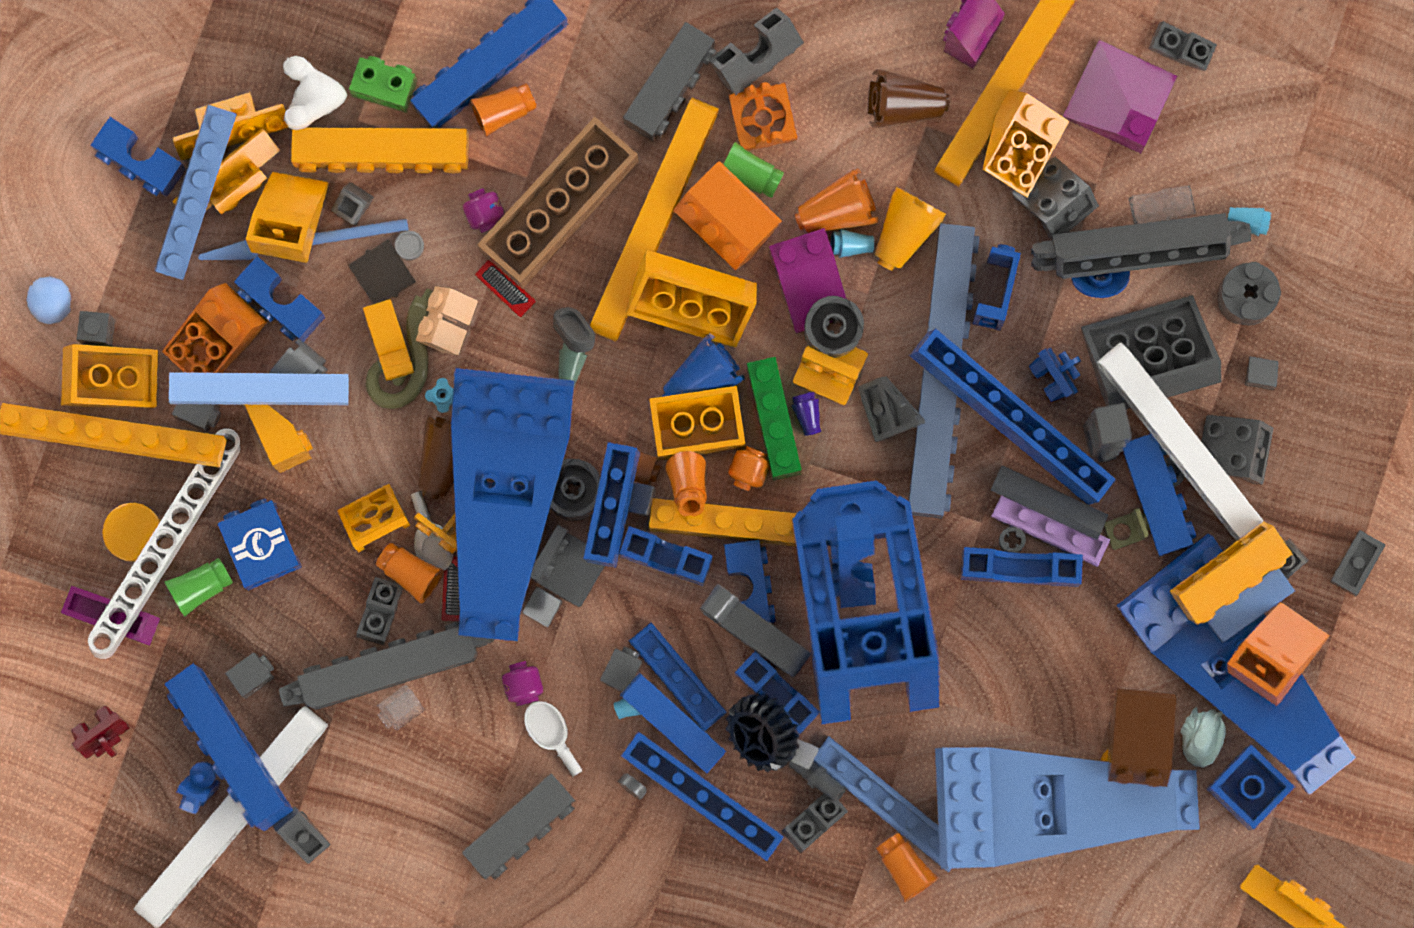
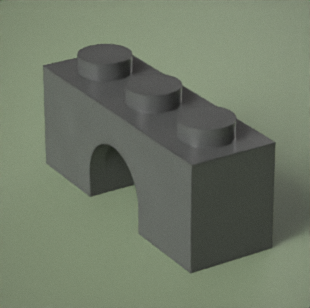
[708,8,804,95]

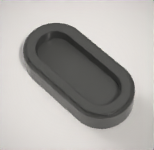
[553,307,595,353]

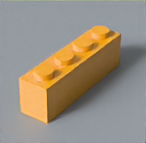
[1169,521,1292,625]

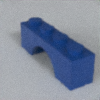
[830,513,876,608]
[961,547,1083,587]

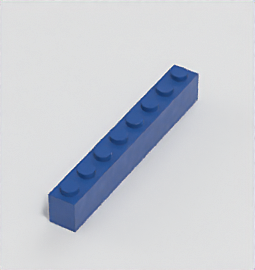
[909,328,1116,505]

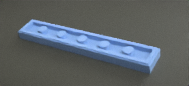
[169,373,349,405]

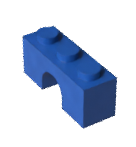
[91,117,186,197]
[234,256,326,342]
[619,526,713,586]
[724,540,776,624]
[735,651,820,735]

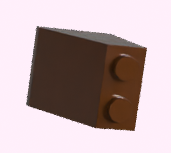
[1108,688,1177,787]

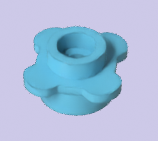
[425,378,453,413]

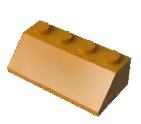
[626,250,757,348]

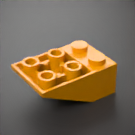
[982,89,1069,197]
[245,172,328,263]

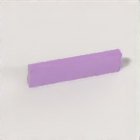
[991,495,1110,567]

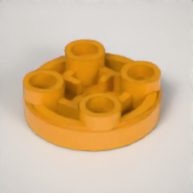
[102,503,162,562]

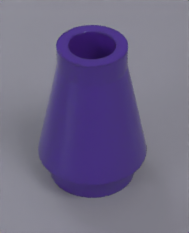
[791,391,821,436]

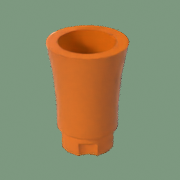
[470,83,537,137]
[665,451,707,517]
[376,543,444,604]
[876,833,939,902]

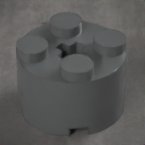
[1218,262,1281,326]
[804,296,864,358]
[269,338,328,406]
[550,459,600,521]

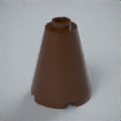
[867,69,950,128]
[418,415,454,500]

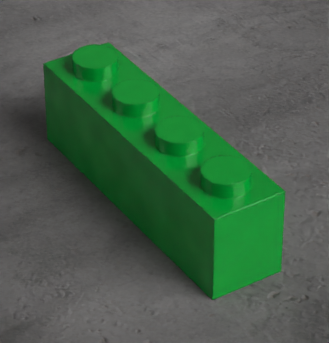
[747,357,802,481]

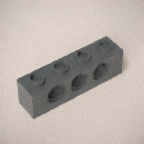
[1083,403,1132,463]

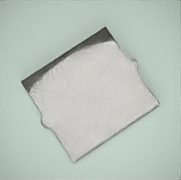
[348,240,416,304]

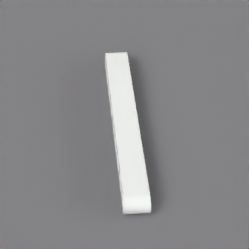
[1097,343,1263,541]
[88,428,240,659]
[134,706,328,928]

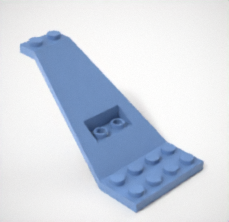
[935,747,1200,869]

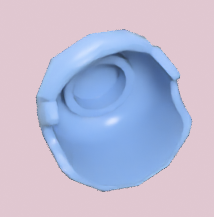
[27,276,71,324]

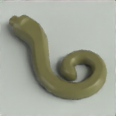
[365,288,433,409]

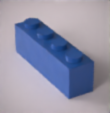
[1122,434,1197,557]
[584,442,640,568]

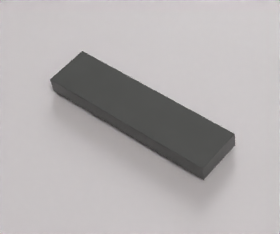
[991,465,1108,540]

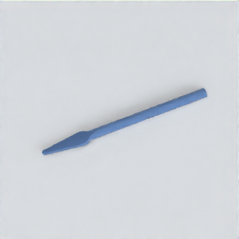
[198,219,409,260]

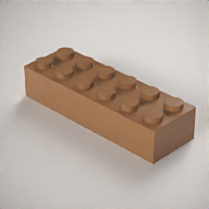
[477,116,639,289]

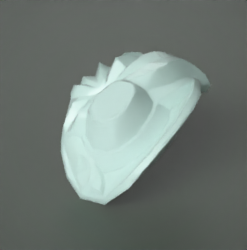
[1180,707,1226,768]

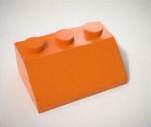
[673,161,782,271]

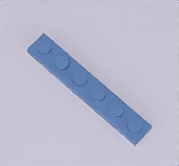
[155,104,237,280]

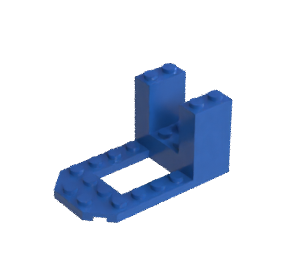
[792,481,939,724]

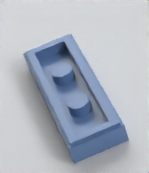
[1207,569,1295,643]

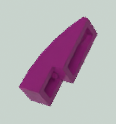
[61,586,160,646]

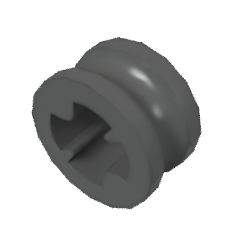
[999,527,1026,553]

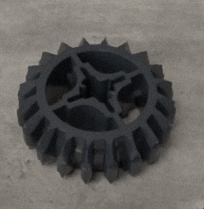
[725,692,800,773]

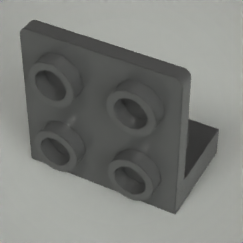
[1012,157,1099,240]
[1201,415,1274,485]
[530,525,605,607]

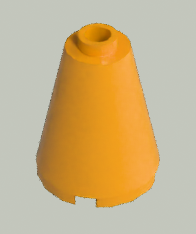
[875,187,946,271]

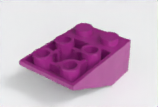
[942,0,1005,69]

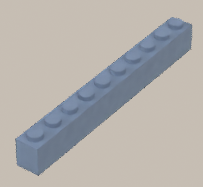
[909,223,980,519]

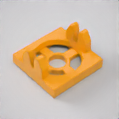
[337,484,411,553]

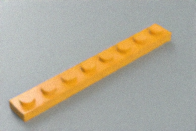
[0,403,227,467]

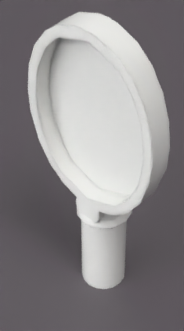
[411,491,453,571]
[524,701,583,777]

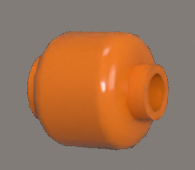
[728,446,770,491]

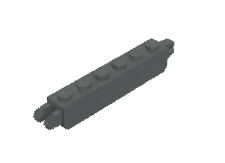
[1031,213,1251,279]
[279,621,496,710]

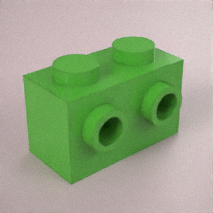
[349,56,417,113]

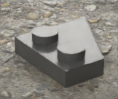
[858,376,925,442]

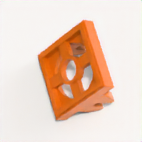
[729,82,798,151]

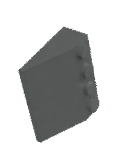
[1081,295,1222,409]

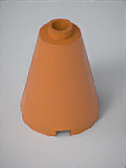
[795,168,879,233]

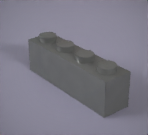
[623,22,717,142]
[462,773,576,880]

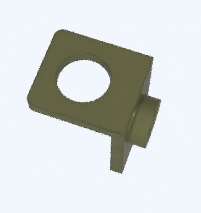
[1104,508,1150,550]

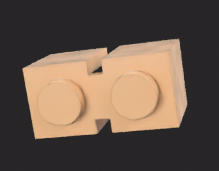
[415,286,478,355]

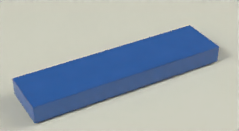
[629,622,727,731]
[620,673,727,773]

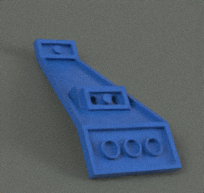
[451,368,574,642]
[1116,534,1356,795]

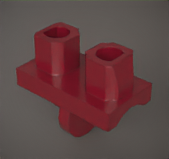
[71,706,130,759]

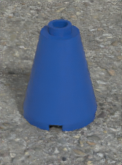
[662,333,745,397]

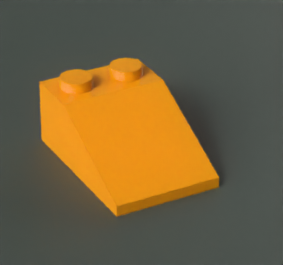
[61,344,158,408]
[245,405,313,473]

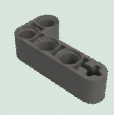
[700,584,811,678]

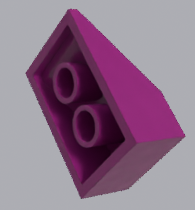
[769,228,846,334]

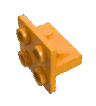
[793,345,868,406]

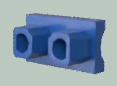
[1029,348,1081,402]
[177,761,221,814]

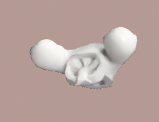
[283,56,348,130]

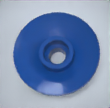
[1071,271,1130,298]

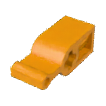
[363,299,414,381]

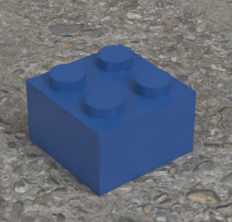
[1206,745,1295,830]

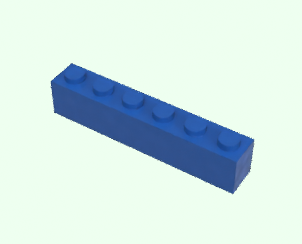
[410,0,568,128]
[165,663,293,831]
[621,732,784,862]

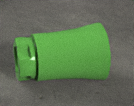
[724,142,784,198]
[164,558,233,617]

